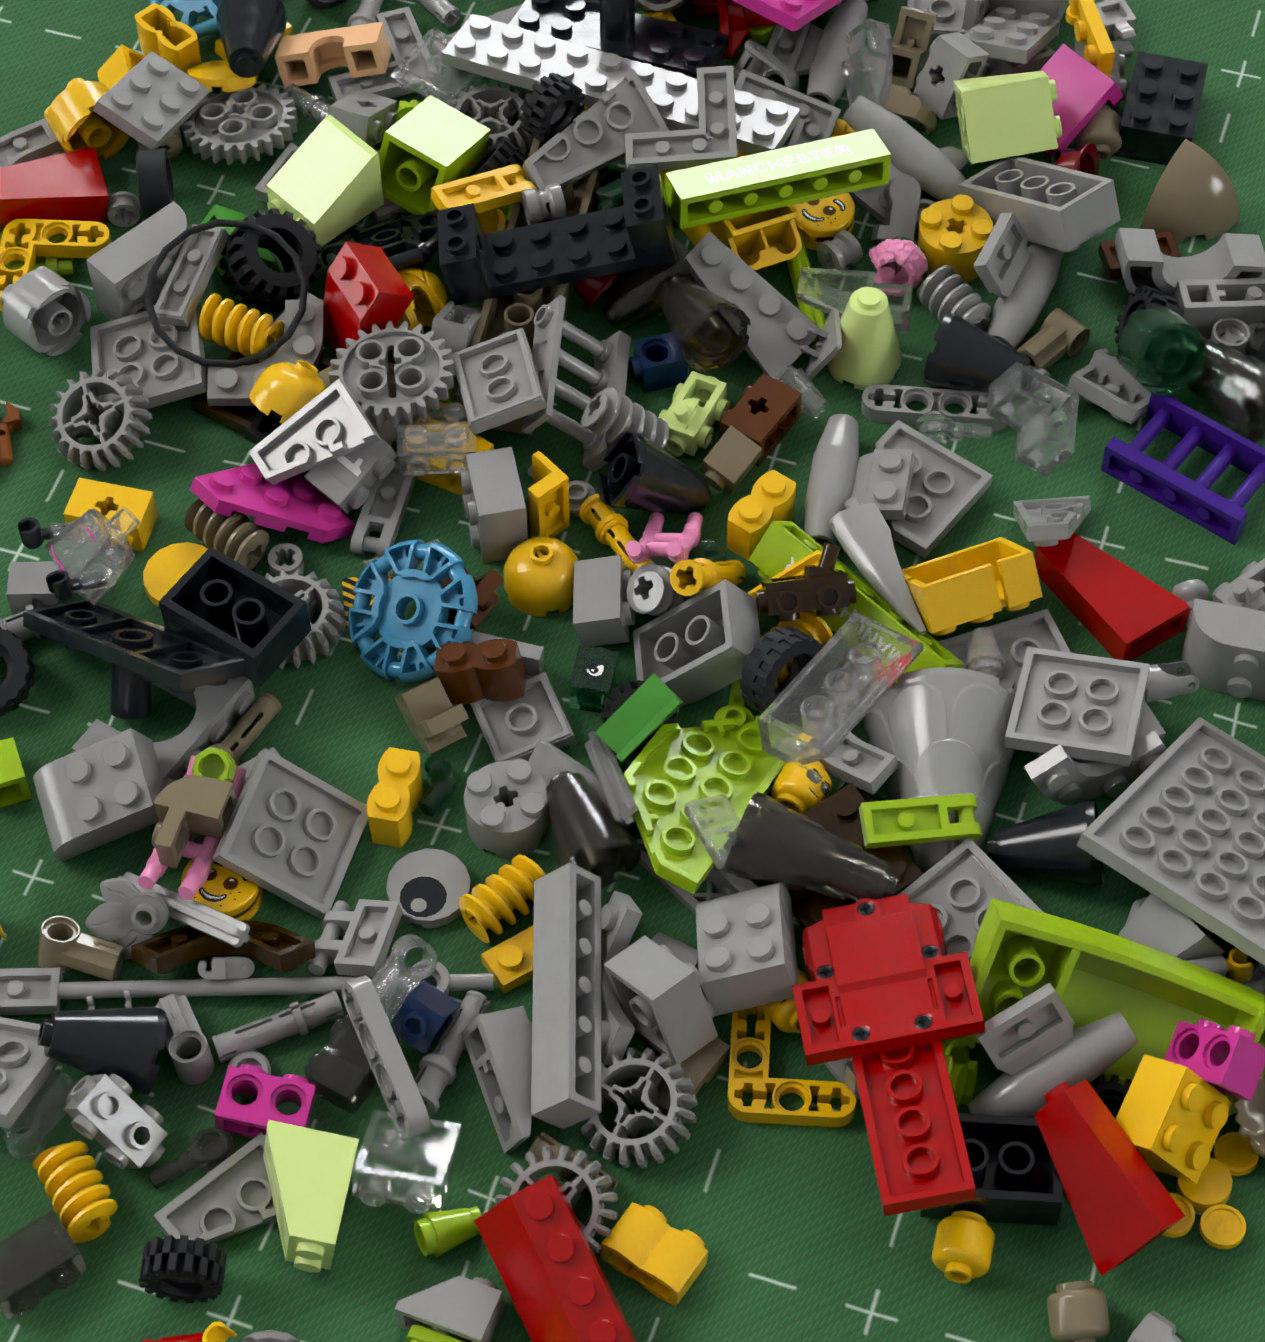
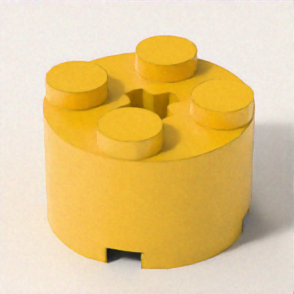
[44,78,129,159]
[917,194,993,282]

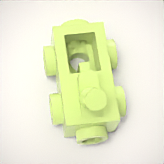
[658,371,730,456]

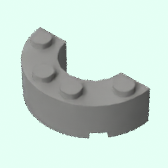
[1115,228,1265,296]

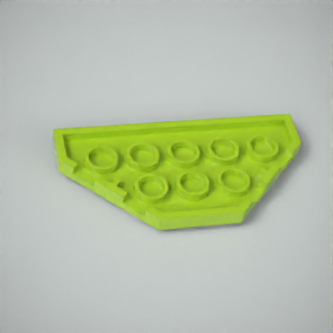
[623,715,807,895]

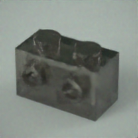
[0,1210,87,1321]

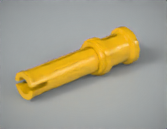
[579,494,654,573]
[670,558,746,596]

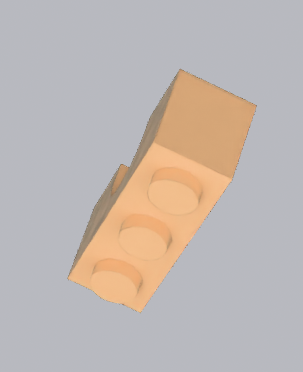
[275,22,391,88]

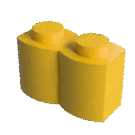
[134,3,202,75]
[727,470,796,561]
[367,747,423,848]
[600,1202,708,1306]

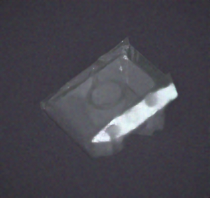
[390,28,483,106]

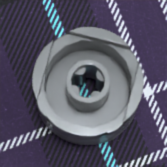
[1,266,91,356]
[464,759,550,859]

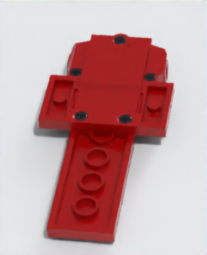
[792,894,985,1216]

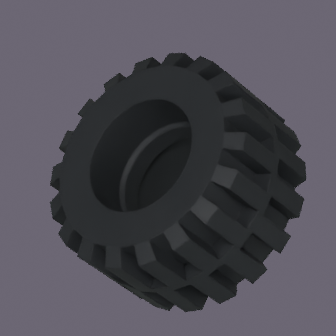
[219,208,323,312]

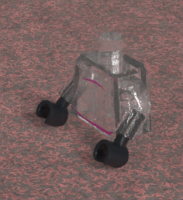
[18,506,140,606]

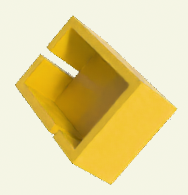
[901,537,1043,635]

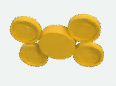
[1162,1132,1260,1250]

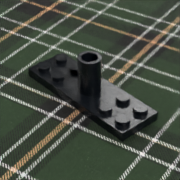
[509,0,729,78]
[23,598,246,719]

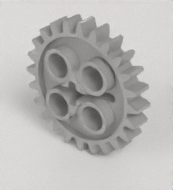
[181,83,299,165]
[328,321,456,428]

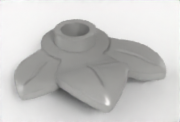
[85,878,169,959]

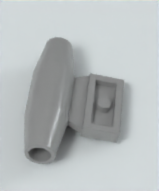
[767,0,868,106]
[843,95,967,224]
[973,212,1064,350]
[804,414,915,547]
[967,982,1139,1117]

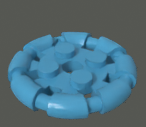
[348,539,478,683]

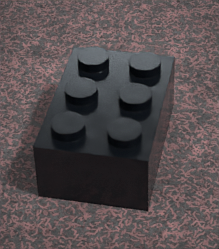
[1115,51,1208,166]
[159,547,312,686]
[920,1113,1063,1226]

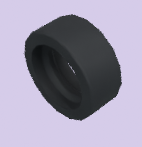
[136,148,175,219]

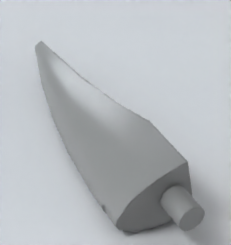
[828,497,926,635]

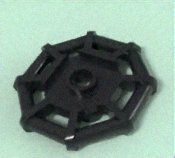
[321,211,439,270]

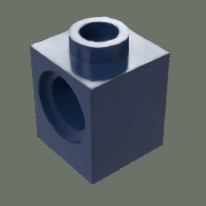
[629,331,688,393]
[391,980,460,1054]

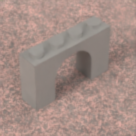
[71,676,255,787]

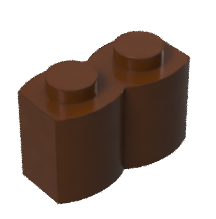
[434,639,527,704]

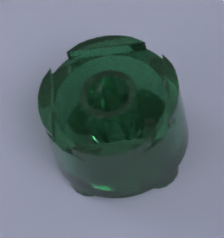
[1117,307,1208,396]

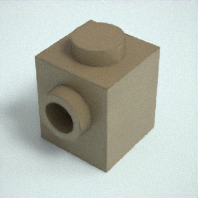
[700,425,762,494]

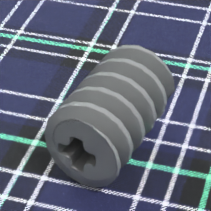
[916,265,991,333]
[581,387,669,449]
[627,563,698,616]

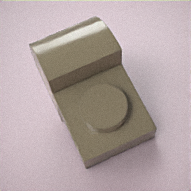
[879,6,937,88]
[393,677,469,754]
[152,776,237,868]

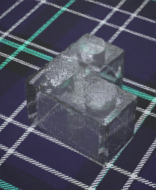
[986,362,1079,476]

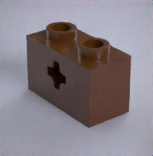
[719,373,802,467]

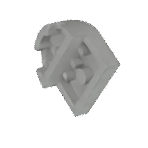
[1067,348,1163,424]

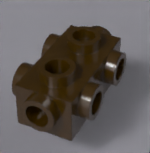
[756,543,856,622]

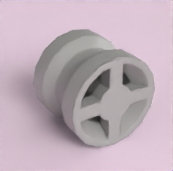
[817,230,863,276]

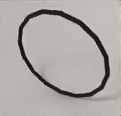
[145,219,308,368]

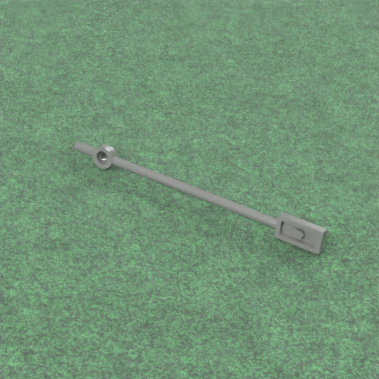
[0,960,494,1015]

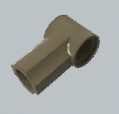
[1016,308,1090,370]
[37,916,127,981]

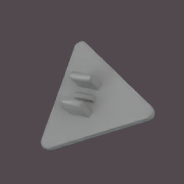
[799,308,842,386]

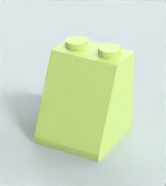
[953,71,1062,164]
[266,115,384,247]
[263,1120,359,1273]

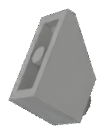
[395,1275,504,1342]

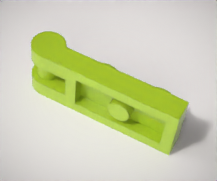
[858,793,982,849]

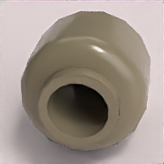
[1076,105,1122,161]
[1046,1281,1110,1342]

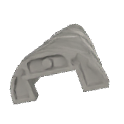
[862,667,1017,874]

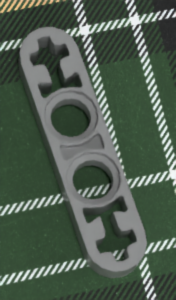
[861,384,1011,431]
[342,975,430,1139]

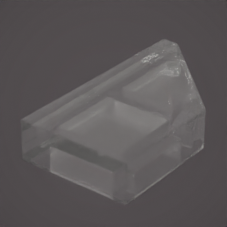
[684,794,743,869]

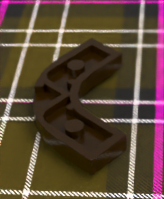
[131,920,316,974]

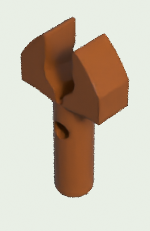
[0,402,23,467]

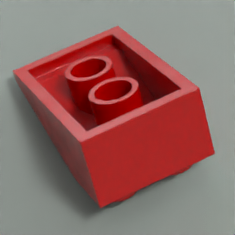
[324,242,414,356]

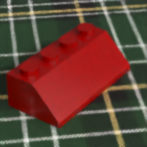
[474,1175,637,1342]

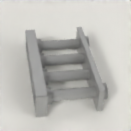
[522,295,631,472]

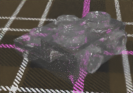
[396,402,477,476]
[352,1110,461,1214]

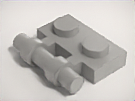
[308,899,403,977]

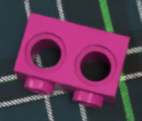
[1164,1019,1265,1101]
[214,1064,316,1138]

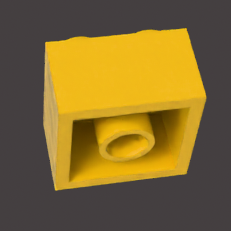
[1116,1054,1233,1184]

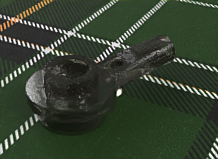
[148,1127,236,1189]

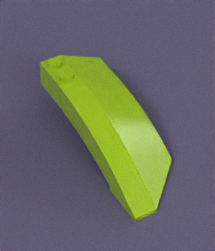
[966,898,1265,1122]

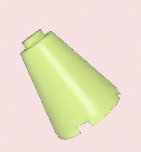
[827,287,902,390]

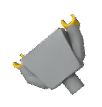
[1118,893,1254,982]

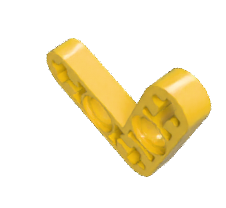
[0,219,112,311]
[727,1006,857,1128]

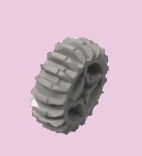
[449,82,534,157]
[47,367,153,472]
[265,567,345,670]
[581,1047,698,1169]
[495,1145,618,1254]

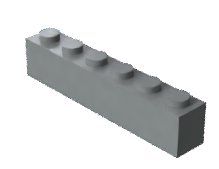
[531,862,601,1129]

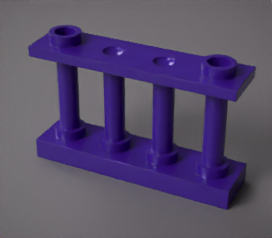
[1101,389,1265,545]

